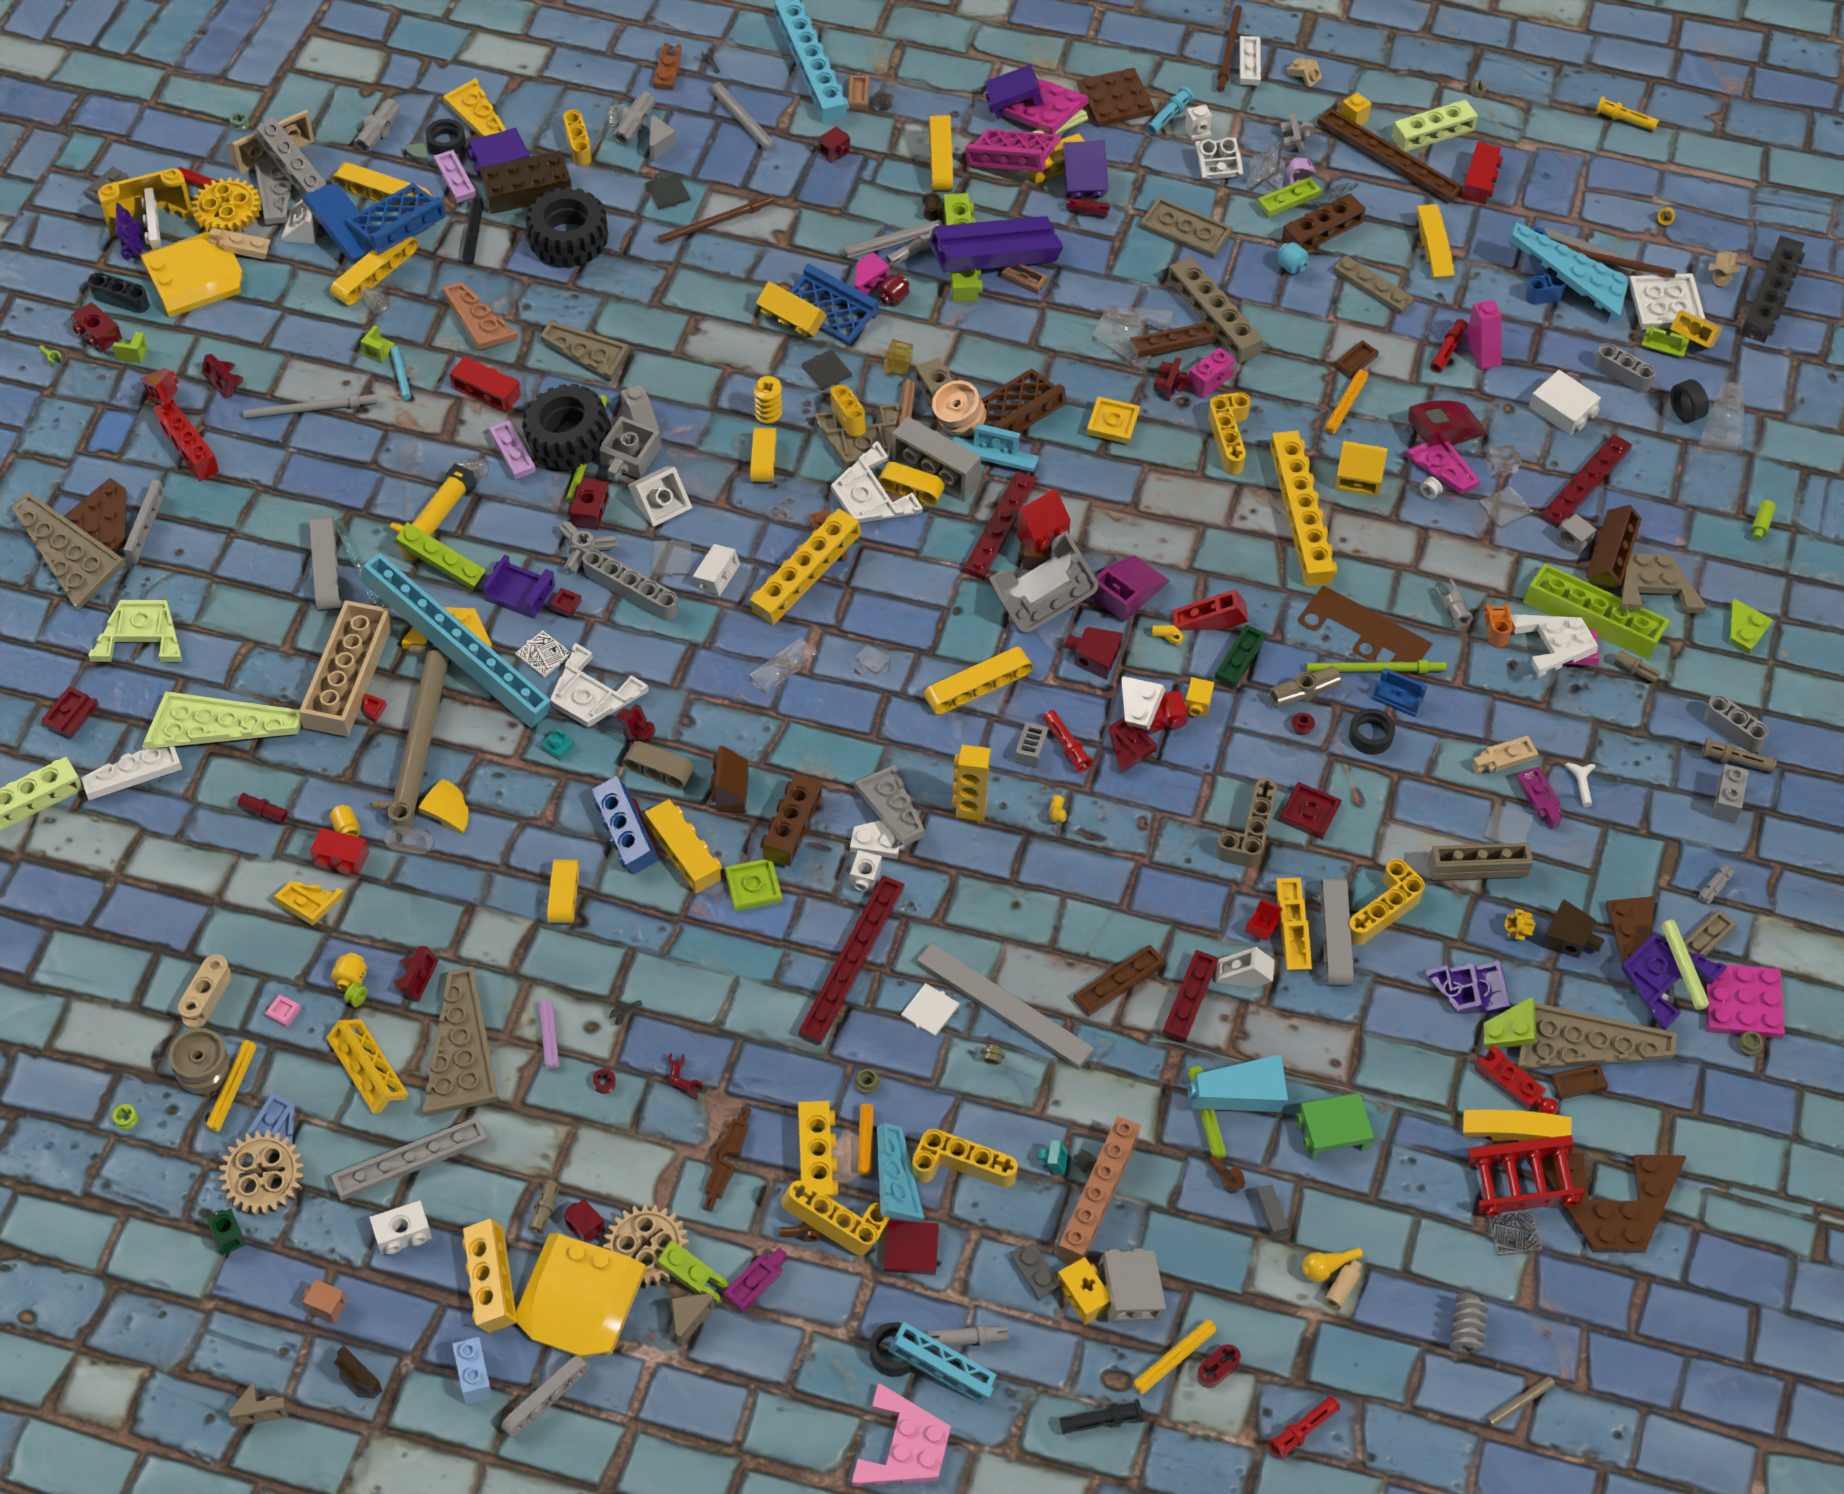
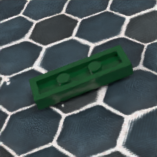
[1215,625,1266,688]

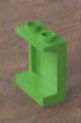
[1296,1093,1374,1159]

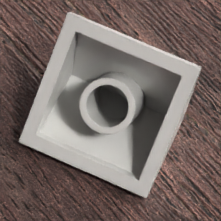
[281,200,320,244]

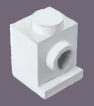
[1185,105,1212,141]

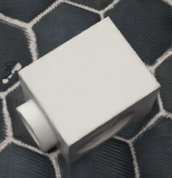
[850,850,882,892]

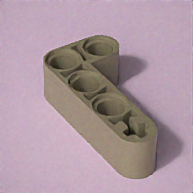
[1216,778,1277,867]

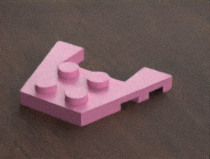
[852,1384,951,1487]

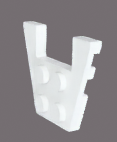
[831,441,923,523]
[1511,614,1598,677]
[550,643,649,727]

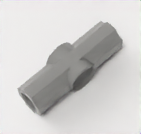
[613,91,656,146]
[354,98,401,153]

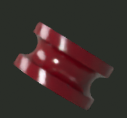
[593,1069,616,1094]

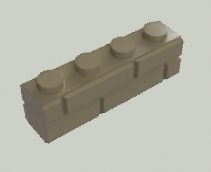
[1429,843,1533,880]

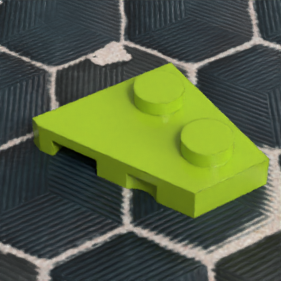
[1729,598,1773,654]
[1484,998,1536,1050]

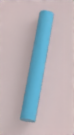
[390,346,411,400]

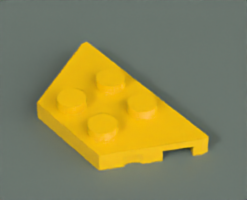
[402,607,492,649]

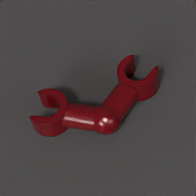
[668,1053,703,1099]

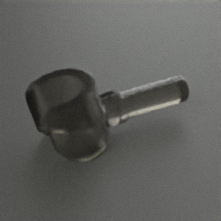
[700,48,720,74]
[609,1000,642,1025]

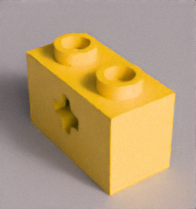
[1057,1257,1111,1325]

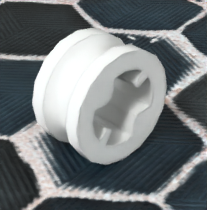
[1420,477,1443,500]

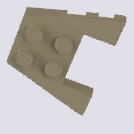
[814,403,899,467]
[1619,553,1707,614]

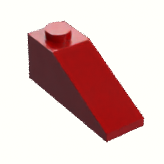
[140,368,179,406]
[1172,589,1249,631]

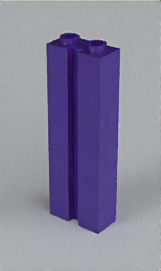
[928,216,1063,273]

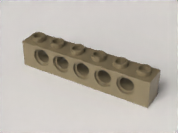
[1168,256,1263,364]

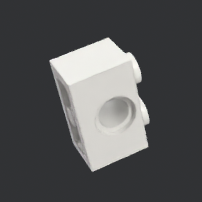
[369,1200,432,1255]

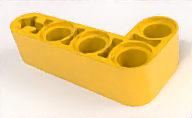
[929,115,953,191]
[1208,392,1251,475]
[1349,859,1425,945]
[912,1129,1018,1188]
[781,1181,889,1255]

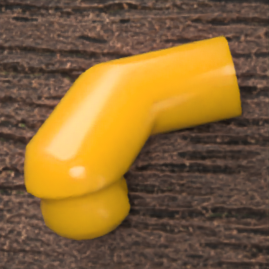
[1152,625,1184,645]
[1049,795,1067,823]

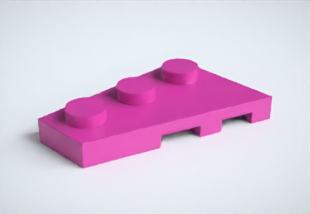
[1405,441,1480,495]

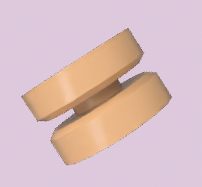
[932,380,986,438]

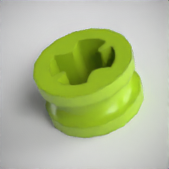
[344,982,368,1007]
[112,1104,138,1130]

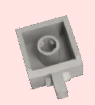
[599,416,661,482]

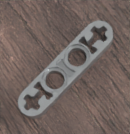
[501,1355,589,1437]

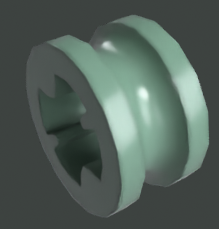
[229,112,249,131]

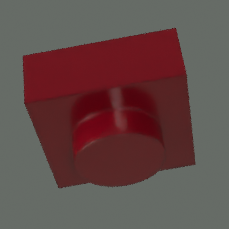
[550,588,582,618]

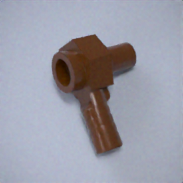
[1208,1156,1245,1193]
[779,1208,823,1242]

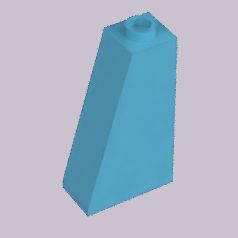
[1188,1055,1288,1112]

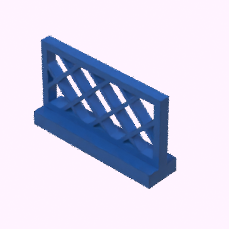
[345,183,446,255]
[789,263,880,345]

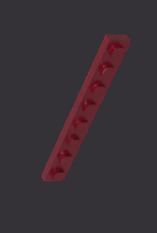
[798,875,905,1045]

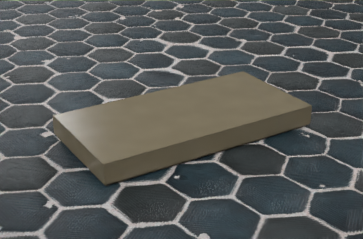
[1139,197,1233,259]

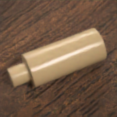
[1324,1260,1362,1310]

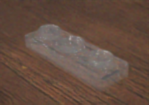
[749,637,817,694]

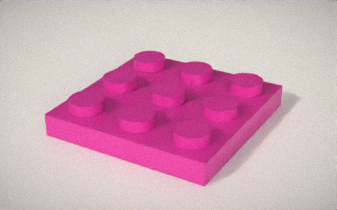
[1003,78,1088,134]
[1704,963,1785,1039]

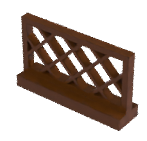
[981,368,1066,433]

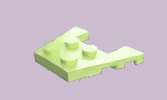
[88,600,182,662]

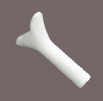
[1565,763,1596,807]

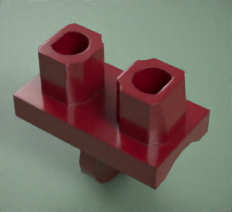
[1153,358,1192,402]
[616,704,656,744]

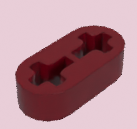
[1197,1344,1241,1388]

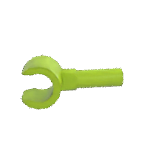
[39,345,62,367]

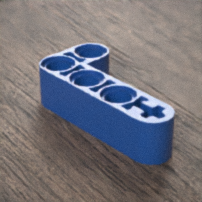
[1525,227,1567,305]

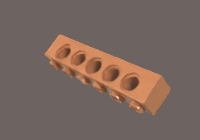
[1057,1116,1141,1264]

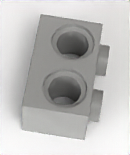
[1711,764,1749,824]

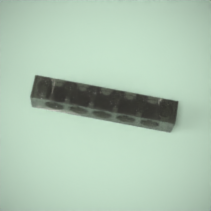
[1740,235,1805,343]

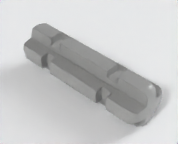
[1698,865,1734,904]

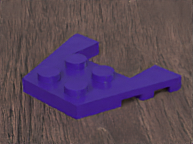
[1621,933,1727,1030]

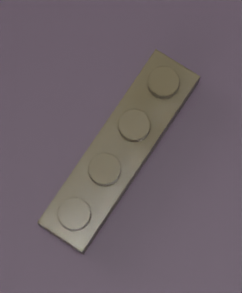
[1333,255,1414,315]

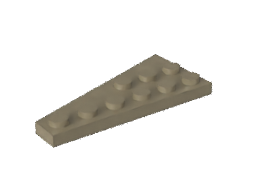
[12,491,126,611]
[422,966,499,1117]

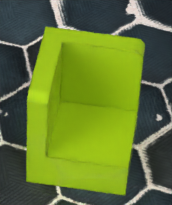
[361,325,395,364]
[112,332,148,364]

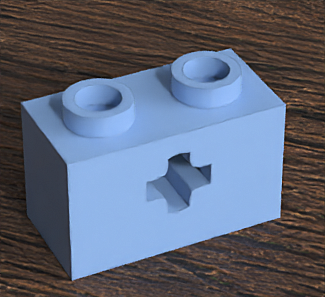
[452,1337,493,1405]

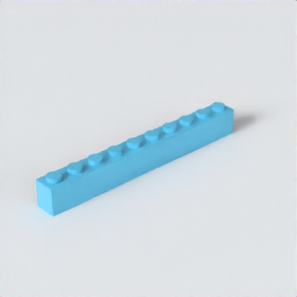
[361,553,551,728]

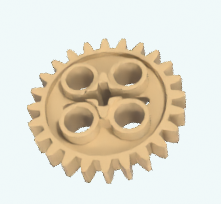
[219,1130,305,1216]
[603,1204,689,1288]

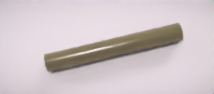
[1486,1376,1555,1427]

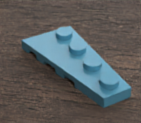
[877,1123,924,1222]

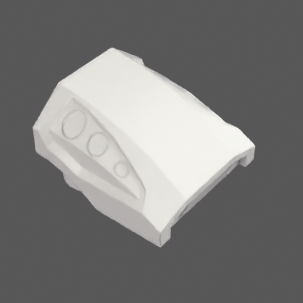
[1194,137,1243,179]

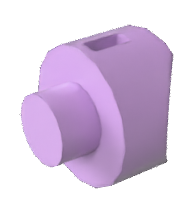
[1286,157,1317,184]

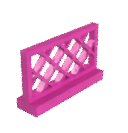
[965,129,1061,172]

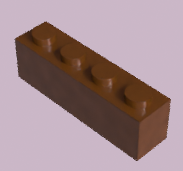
[1586,504,1642,590]

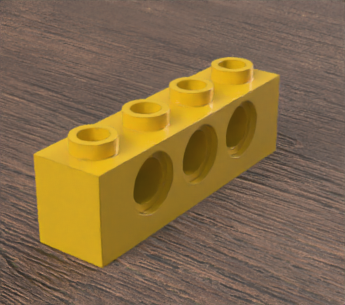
[952,745,991,821]
[798,1101,838,1205]
[462,1218,517,1333]

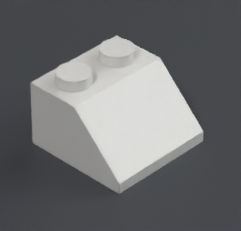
[628,466,693,527]

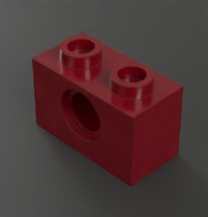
[71,302,122,353]
[568,477,610,531]

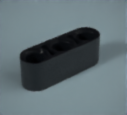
[88,272,150,313]

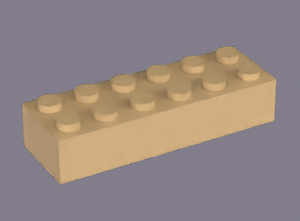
[299,600,393,737]

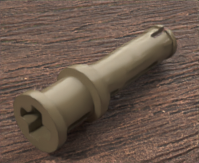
[1701,737,1777,774]

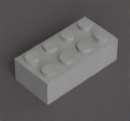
[892,416,981,502]

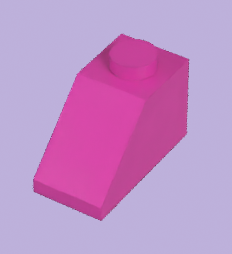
[855,252,890,295]

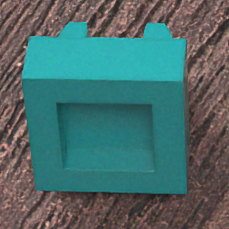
[541,728,575,761]
[1038,1140,1068,1176]

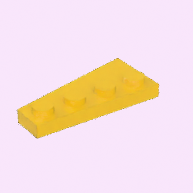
[443,78,506,137]

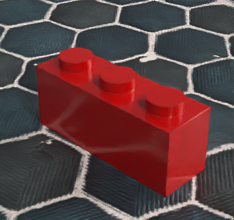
[1461,142,1503,205]
[449,357,521,413]

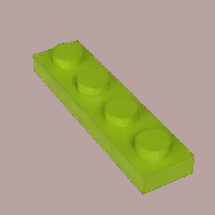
[394,522,486,590]

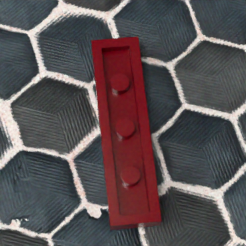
[1162,950,1219,1043]

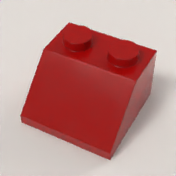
[1017,489,1071,555]

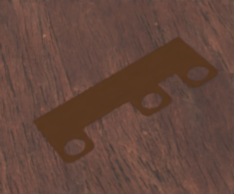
[1298,585,1433,677]

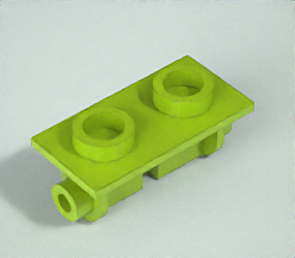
[1641,326,1689,358]

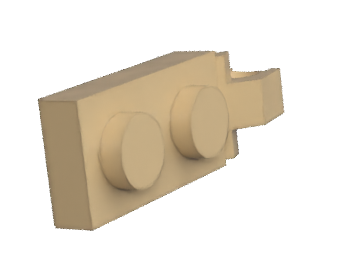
[208,228,270,260]
[1471,736,1539,773]

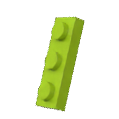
[1257,177,1322,217]

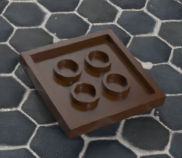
[1077,68,1155,127]

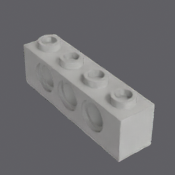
[254,116,327,197]

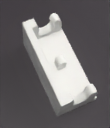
[693,544,740,597]

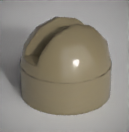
[1469,80,1486,98]

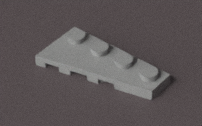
[254,158,293,225]
[854,765,925,846]

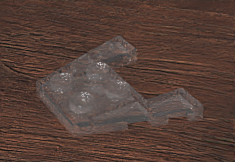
[1091,306,1175,375]

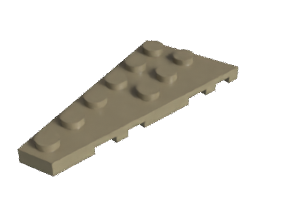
[1517,1003,1677,1070]

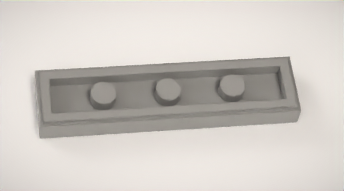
[124,480,165,565]

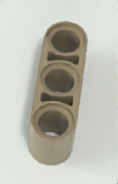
[622,741,695,789]

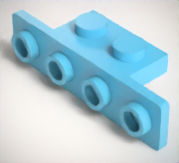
[952,423,1039,472]

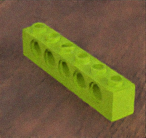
[943,193,982,302]

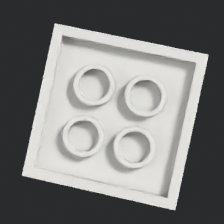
[1629,274,1705,329]

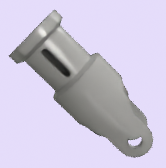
[1436,578,1473,628]

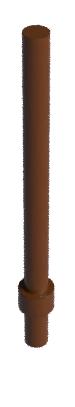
[1217,5,1242,92]
[657,195,775,244]
[1567,245,1677,278]

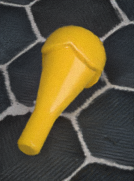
[1302,1247,1363,1283]

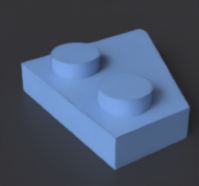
[246,1092,295,1155]

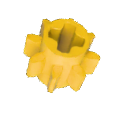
[1504,909,1536,941]

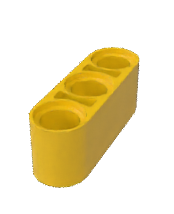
[563,110,592,166]
[830,385,866,436]
[750,427,777,483]
[878,462,946,505]
[547,859,579,924]

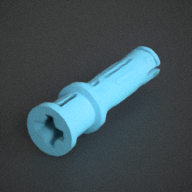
[1146,86,1194,135]

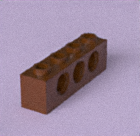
[1282,193,1366,251]
[760,773,823,867]

